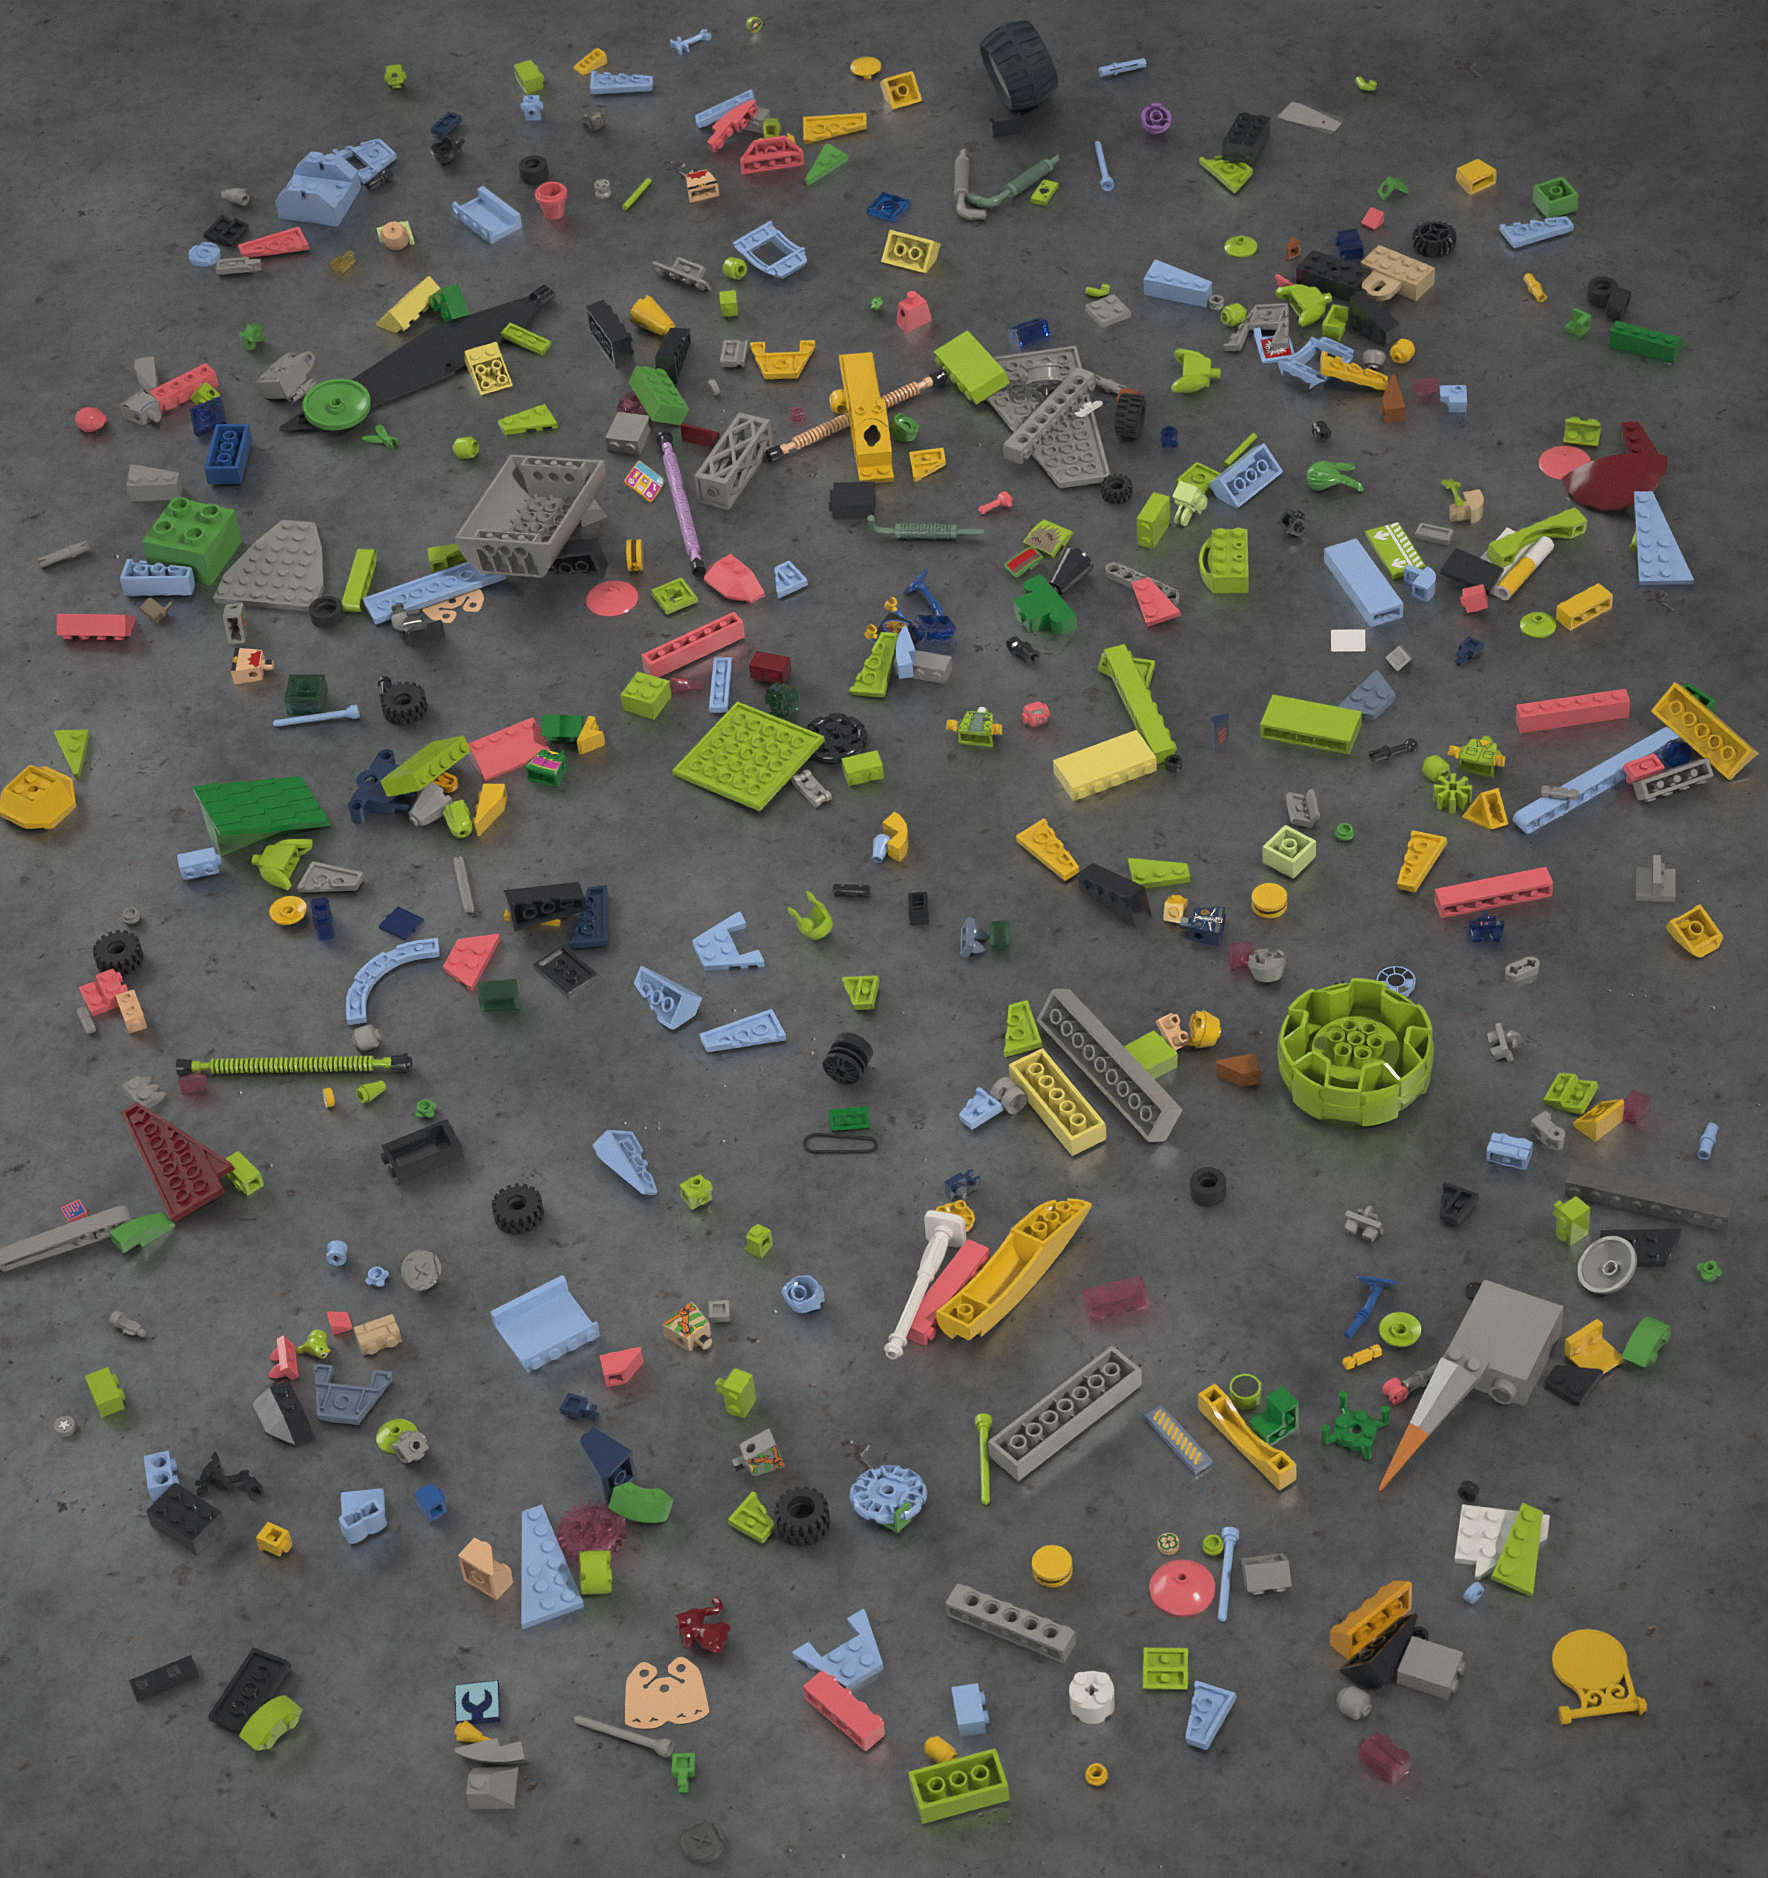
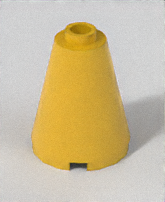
[629,295,675,337]

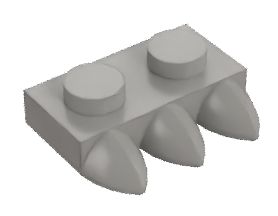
[121,1075,166,1109]

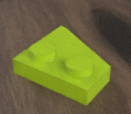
[842,975,880,1010]

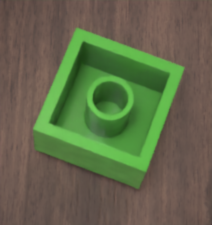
[1533,177,1579,218]

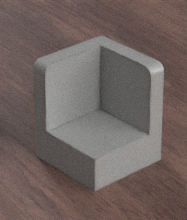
[1385,644,1412,671]

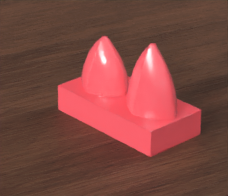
[1623,754,1665,785]
[267,1335,299,1381]

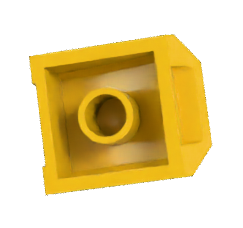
[1665,904,1723,958]

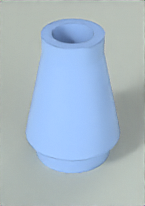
[872,834,891,863]

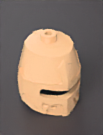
[380,221,410,251]

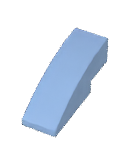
[896,626,916,679]

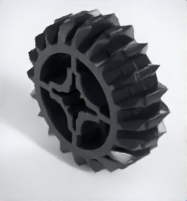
[1412,220,1457,257]

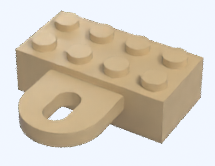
[1360,245,1435,301]

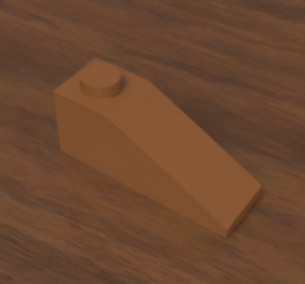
[1379,375,1406,423]

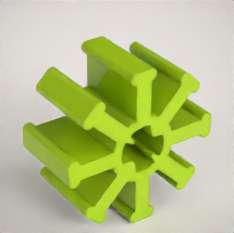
[1433,773,1472,813]

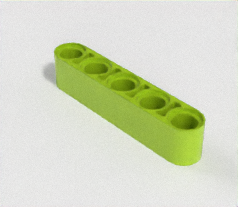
[342,549,377,612]

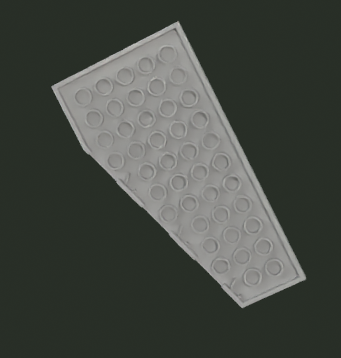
[986,346,1110,488]

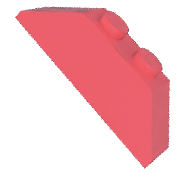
[740,136,805,174]
[704,554,765,603]

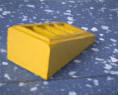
[573,48,607,76]

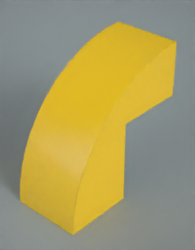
[882,812,909,862]

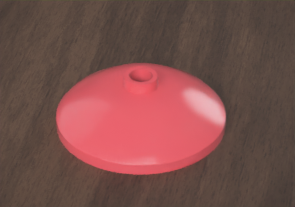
[1149,1560,1215,1617]

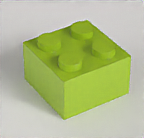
[620,672,672,720]

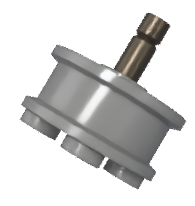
[1025,360,1064,402]

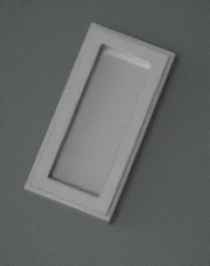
[1414,523,1454,546]

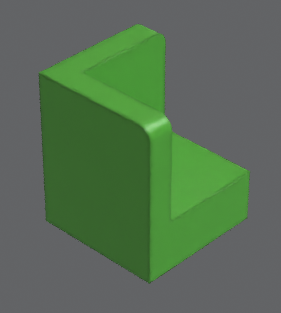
[1564,308,1591,337]

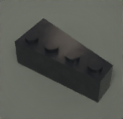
[1077,863,1152,929]

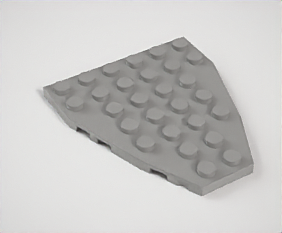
[213,520,324,612]

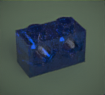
[911,615,957,643]

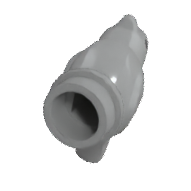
[221,188,250,206]

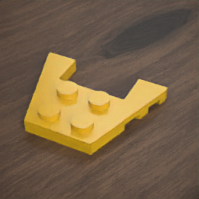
[750,340,816,379]

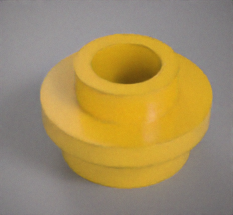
[1085,1763,1108,1786]

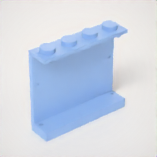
[490,1275,600,1373]

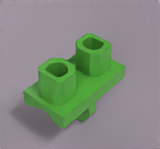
[238,323,266,350]

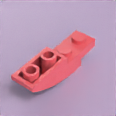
[707,100,758,153]

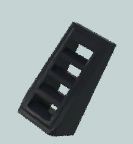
[908,891,929,926]

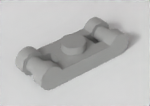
[791,769,832,808]

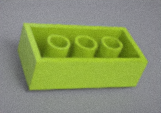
[908,1748,1010,1824]

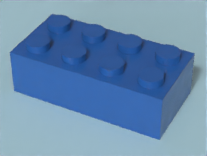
[204,424,253,484]

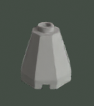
[409,782,453,827]

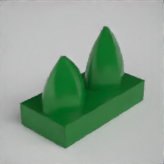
[828,1106,870,1131]

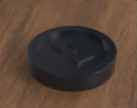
[1465,1282,1482,1300]

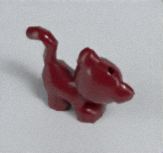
[675,1597,731,1653]

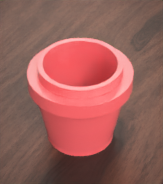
[535,182,567,220]

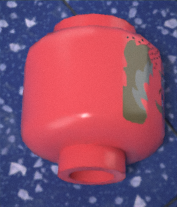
[1021,701,1050,727]

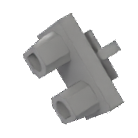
[1487,1022,1522,1062]
[1344,1206,1384,1242]

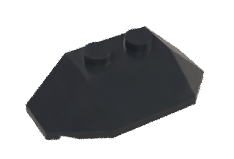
[252,1378,315,1447]

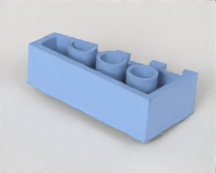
[1143,259,1212,308]

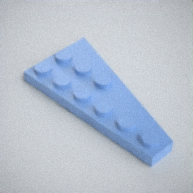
[521,1505,584,1629]

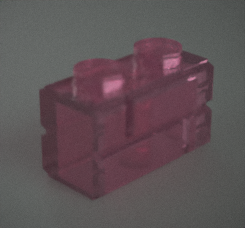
[1358,1731,1411,1786]

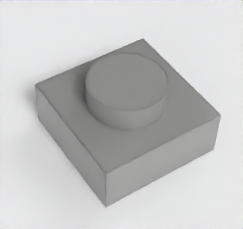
[708,1300,730,1323]

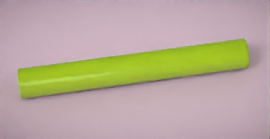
[622,178,652,211]
[1223,433,1257,468]

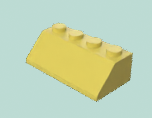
[376,276,440,333]

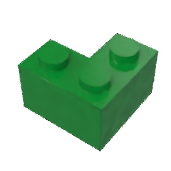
[429,283,470,322]
[541,714,585,741]
[1249,1386,1299,1446]

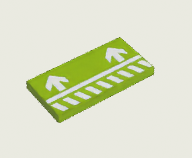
[1365,522,1426,580]

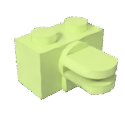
[1172,481,1208,526]

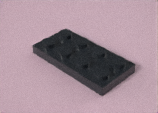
[208,1647,292,1733]

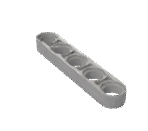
[1105,562,1180,605]

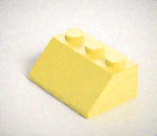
[881,230,941,273]

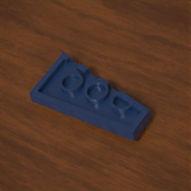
[570,885,608,949]

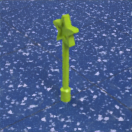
[1441,479,1463,507]

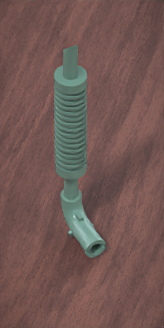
[967,154,1059,209]

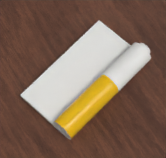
[1480,528,1554,600]

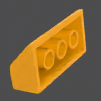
[1330,1581,1412,1660]

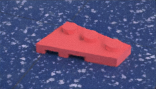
[1132,577,1181,627]

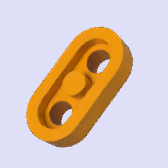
[432,772,458,793]

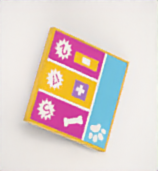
[623,460,666,503]

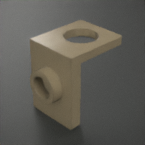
[139,597,172,624]

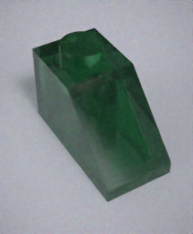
[989,920,1010,949]

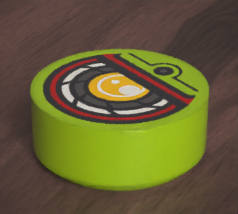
[746,16,762,33]

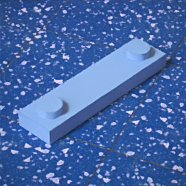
[695,89,756,128]
[709,657,732,713]

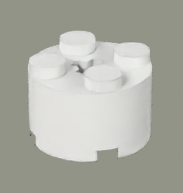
[1069,1671,1115,1724]

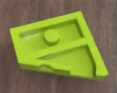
[728,1491,775,1544]

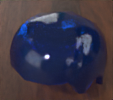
[1661,739,1693,768]

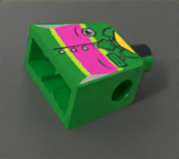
[525,747,567,788]

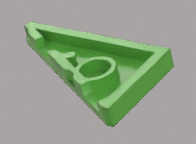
[805,143,849,186]

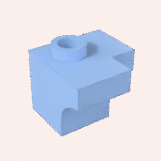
[1440,385,1467,412]

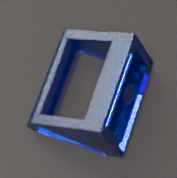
[1008,318,1051,346]

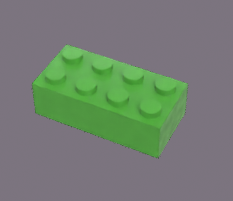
[628,366,689,425]

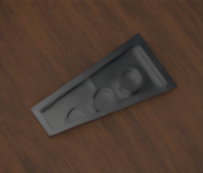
[655,328,691,384]
[546,538,608,578]
[503,882,587,931]

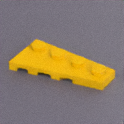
[1320,350,1388,390]
[1016,818,1079,881]

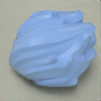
[781,1275,825,1314]

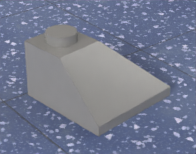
[466,1767,519,1809]

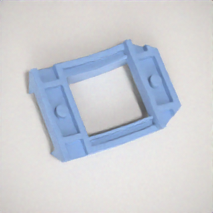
[733,221,807,279]
[1278,337,1354,389]

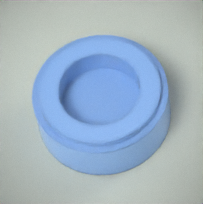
[1463,1582,1484,1604]

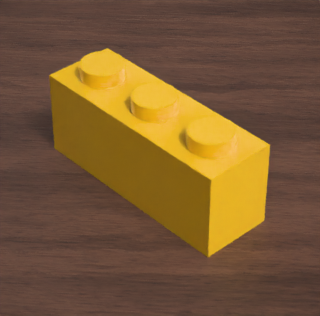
[1556,583,1613,631]

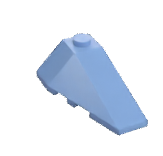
[634,966,702,1030]
[593,1130,658,1195]

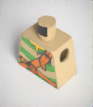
[662,1302,712,1351]

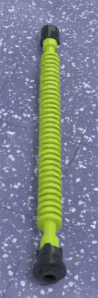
[176,1053,412,1075]

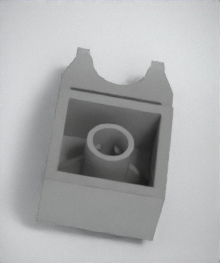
[256,352,315,399]

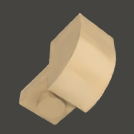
[1450,489,1484,524]

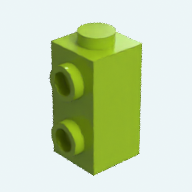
[225,1151,264,1196]

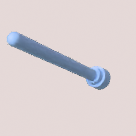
[1094,141,1114,191]
[273,704,360,727]
[1218,1527,1239,1622]

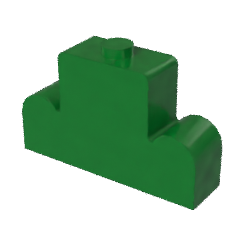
[1013,574,1077,635]

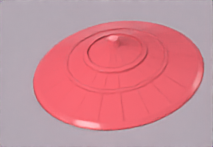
[1538,446,1591,480]
[586,581,638,616]

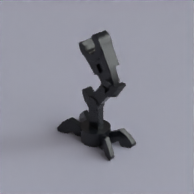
[194,1452,264,1500]

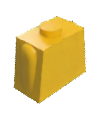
[1456,159,1497,195]

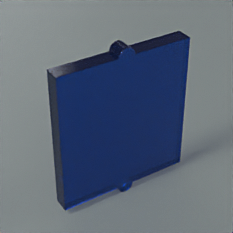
[379,906,424,940]

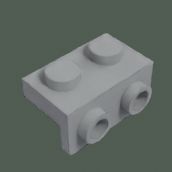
[1286,789,1320,828]

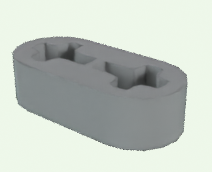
[1505,957,1540,983]

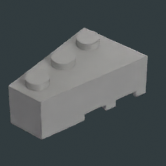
[126,464,183,502]

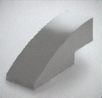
[454,1738,529,1765]

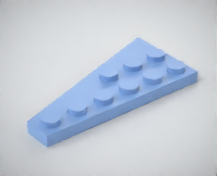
[1634,491,1694,585]

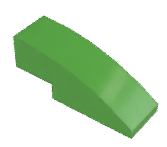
[110,1212,175,1253]

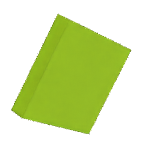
[1176,462,1221,496]

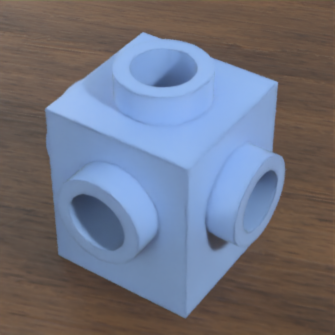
[521,95,544,121]

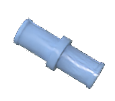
[1697,1123,1719,1160]

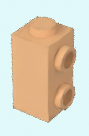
[116,989,147,1034]

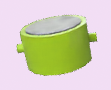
[1229,1374,1262,1410]

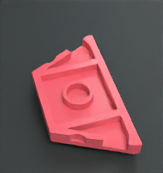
[443,934,500,991]

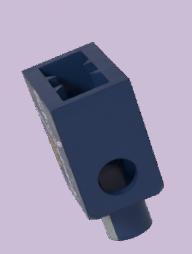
[1180,907,1226,947]

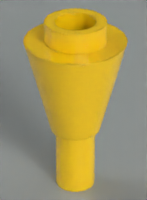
[454,1720,491,1744]

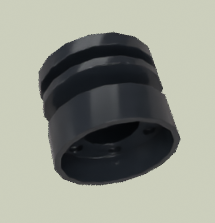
[822,1032,873,1085]

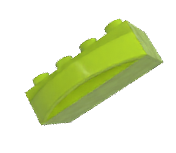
[1199,528,1249,594]

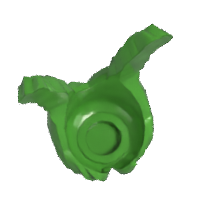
[1306,461,1364,492]

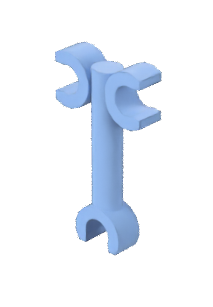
[670,29,712,55]

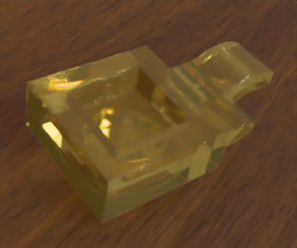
[329,250,356,275]

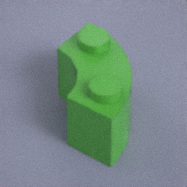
[1622,1316,1671,1367]
[608,1482,673,1523]

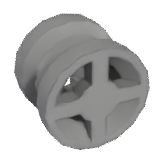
[594,179,611,199]

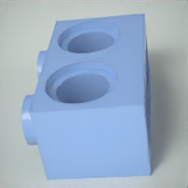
[144,1451,179,1502]

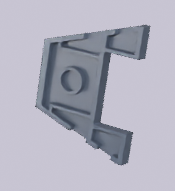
[314,1364,394,1425]

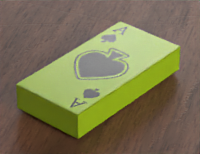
[1030,179,1058,206]

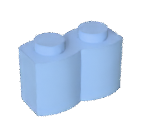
[339,1499,387,1544]

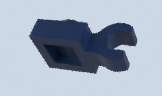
[1455,636,1484,665]
[944,1169,980,1199]
[559,1393,599,1421]

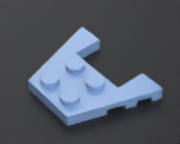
[332,139,397,184]
[692,911,765,971]
[792,1609,884,1690]

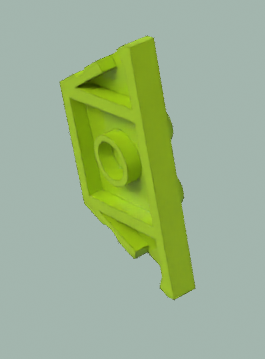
[1199,155,1253,193]

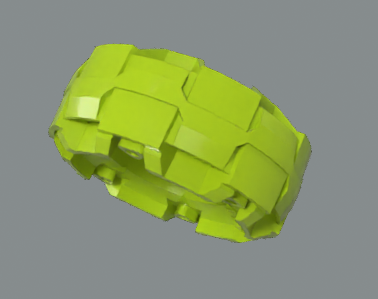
[1278,978,1434,1126]

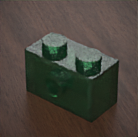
[478,979,519,1013]

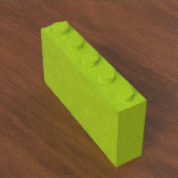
[934,330,1010,404]
[1260,694,1362,755]
[380,735,471,797]

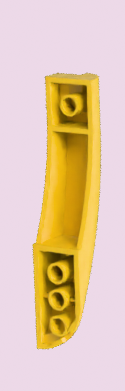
[936,1198,1092,1341]

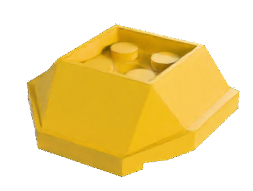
[0,765,77,829]

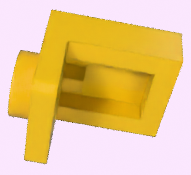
[1163,895,1188,923]

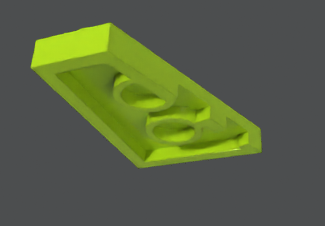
[498,404,558,435]
[1128,858,1190,888]

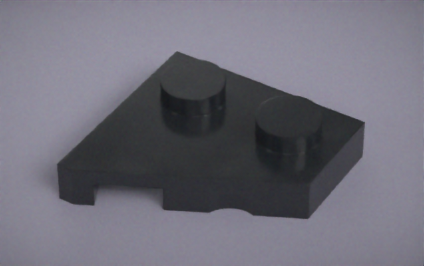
[1544,1365,1603,1406]

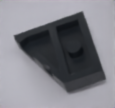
[1439,1182,1479,1226]

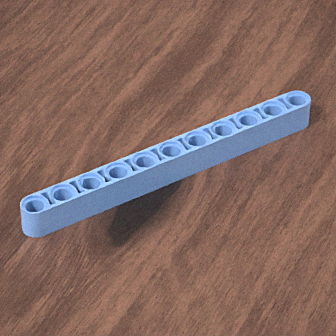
[1512,727,1682,834]

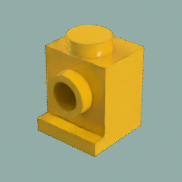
[256,1522,292,1557]

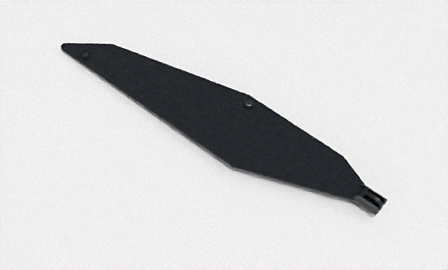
[279,285,556,432]

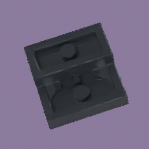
[204,215,249,245]

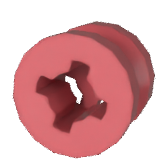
[1382,1378,1409,1405]

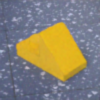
[577,716,605,754]

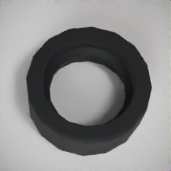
[309,596,344,628]

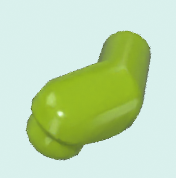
[1355,77,1377,91]
[1085,284,1110,297]

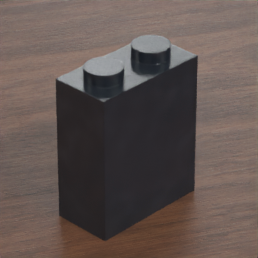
[829,482,876,519]

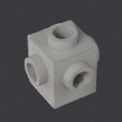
[391,1430,429,1463]

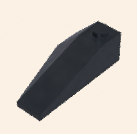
[1340,1613,1418,1689]

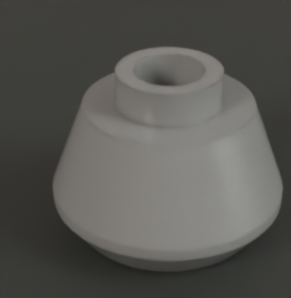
[1363,349,1386,370]

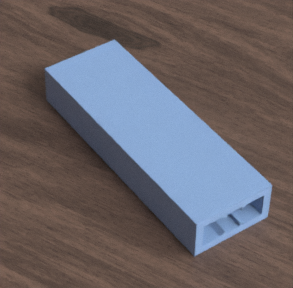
[1324,538,1403,627]

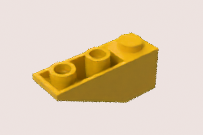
[472,784,507,836]

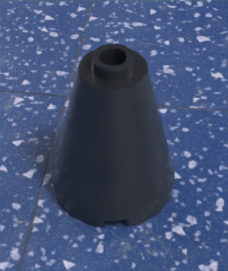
[1048,545,1094,595]

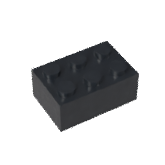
[146,1482,226,1555]

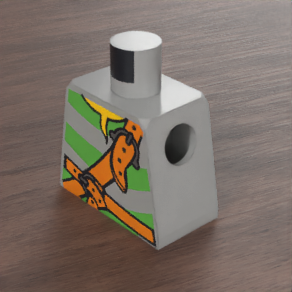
[223,603,247,644]
[732,1429,785,1476]

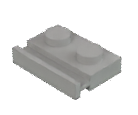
[720,340,749,367]

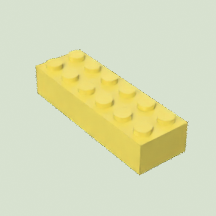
[1009,1048,1106,1156]

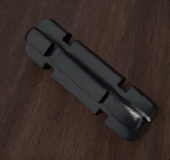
[833,884,870,896]

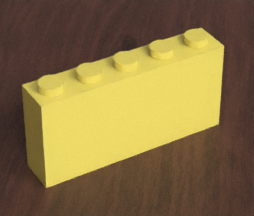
[1053,730,1157,801]

